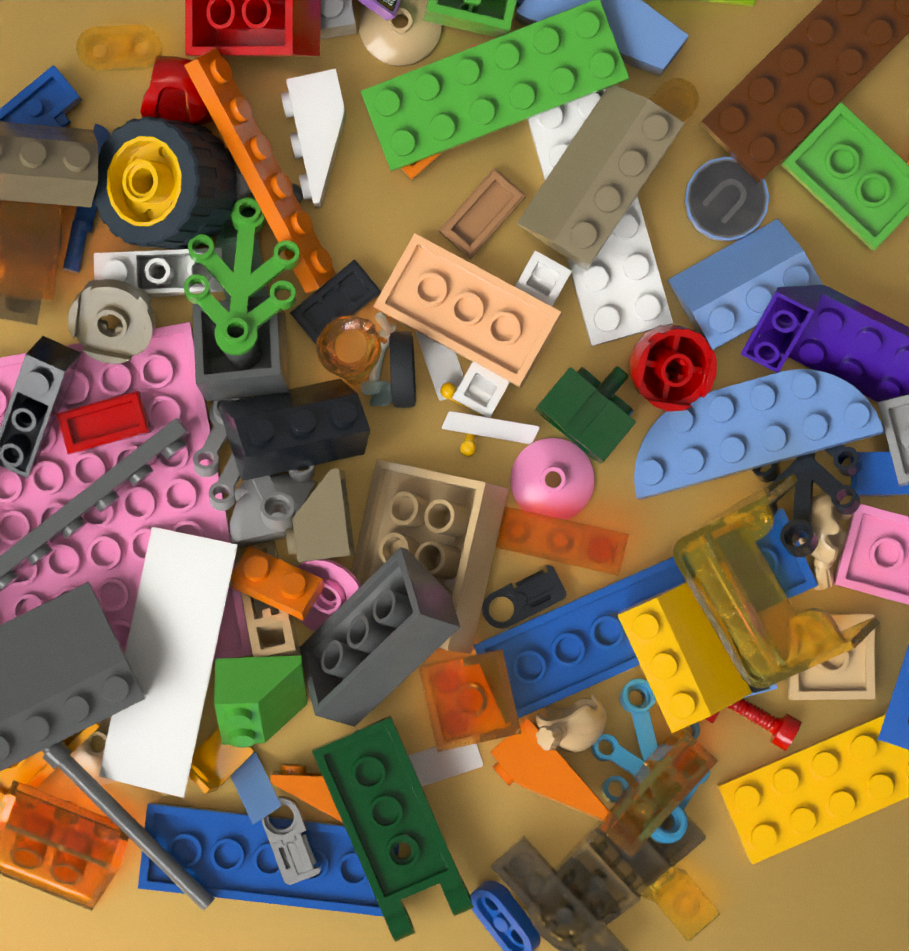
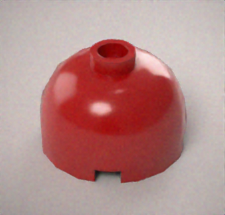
[629,324,717,412]

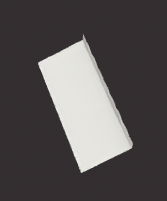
[99,527,238,799]

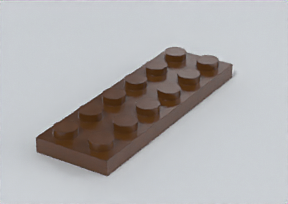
[699,0,909,183]

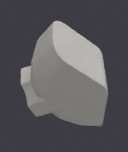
[229,474,317,548]

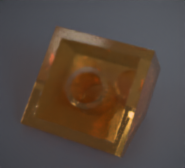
[419,649,521,752]

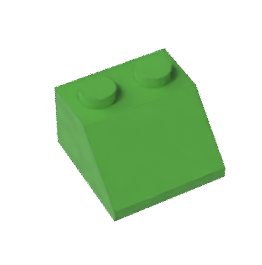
[214,655,307,748]

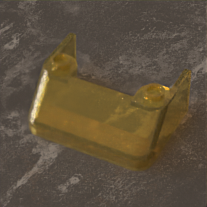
[673,474,880,688]

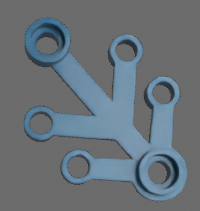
[591,679,710,844]

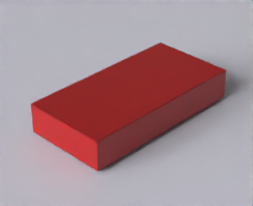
[56,391,151,455]

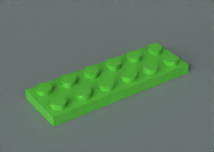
[360,0,629,172]

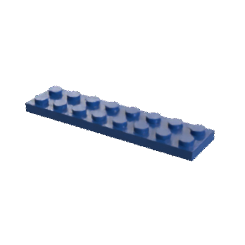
[473,508,818,723]

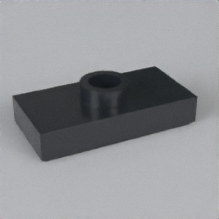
[290,259,382,346]

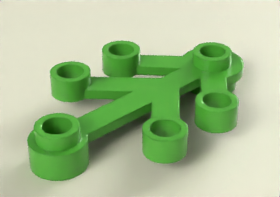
[184,197,300,355]

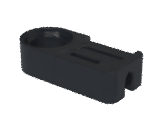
[482,565,566,629]

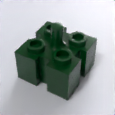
[535,366,636,464]

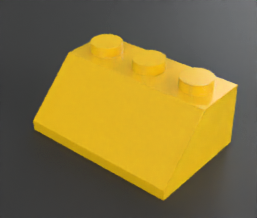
[618,576,752,733]

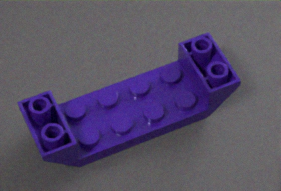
[741,285,909,402]

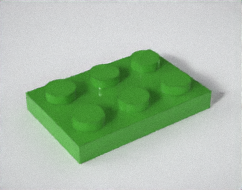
[781,102,909,251]

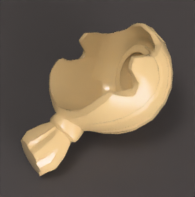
[798,493,852,590]
[536,694,607,753]

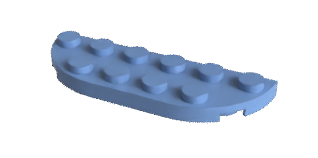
[634,369,885,500]

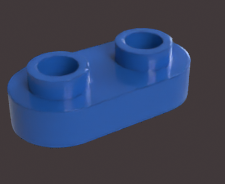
[470,880,541,951]

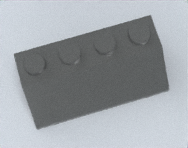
[299,547,460,727]

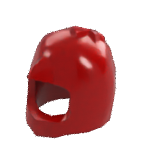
[140,56,213,126]

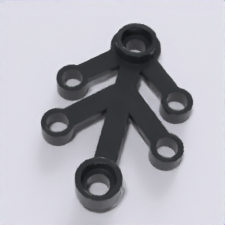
[749,445,862,557]

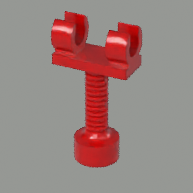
[705,698,802,751]

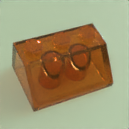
[0,780,129,911]

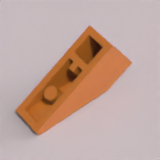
[490,718,617,825]

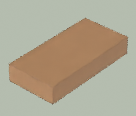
[439,168,526,260]

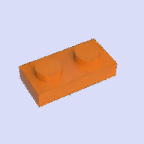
[229,546,324,621]

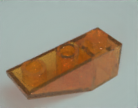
[496,506,629,576]

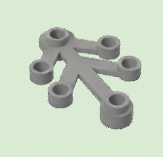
[193,397,314,531]

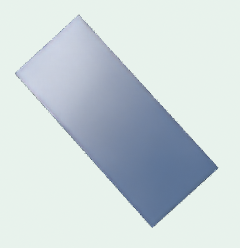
[231,751,282,825]

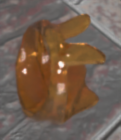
[316,315,387,385]

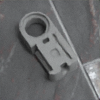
[262,796,321,885]

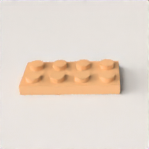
[373,233,563,388]

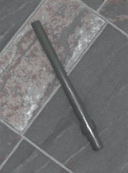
[42,741,215,911]

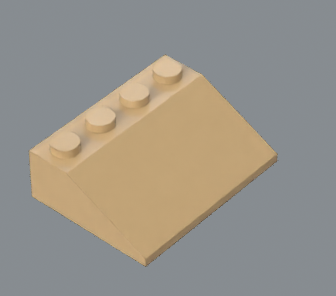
[351,459,509,654]

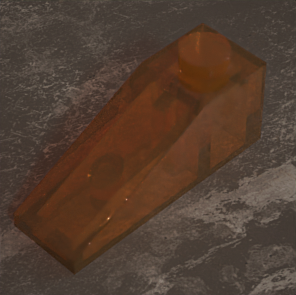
[598,730,718,857]

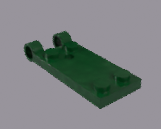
[312,715,474,942]

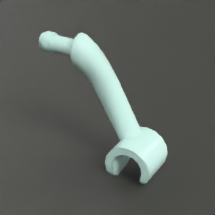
[361,312,397,406]

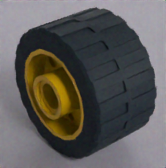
[94,116,237,250]

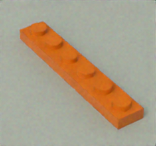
[184,47,336,293]

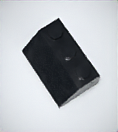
[219,378,370,481]

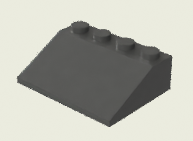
[0,582,146,771]

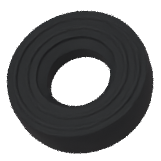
[389,331,416,408]

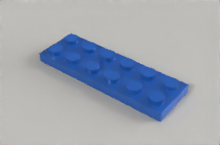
[138,802,400,917]

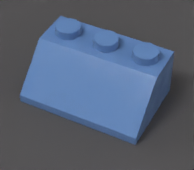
[667,219,823,350]

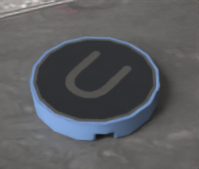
[685,157,769,241]

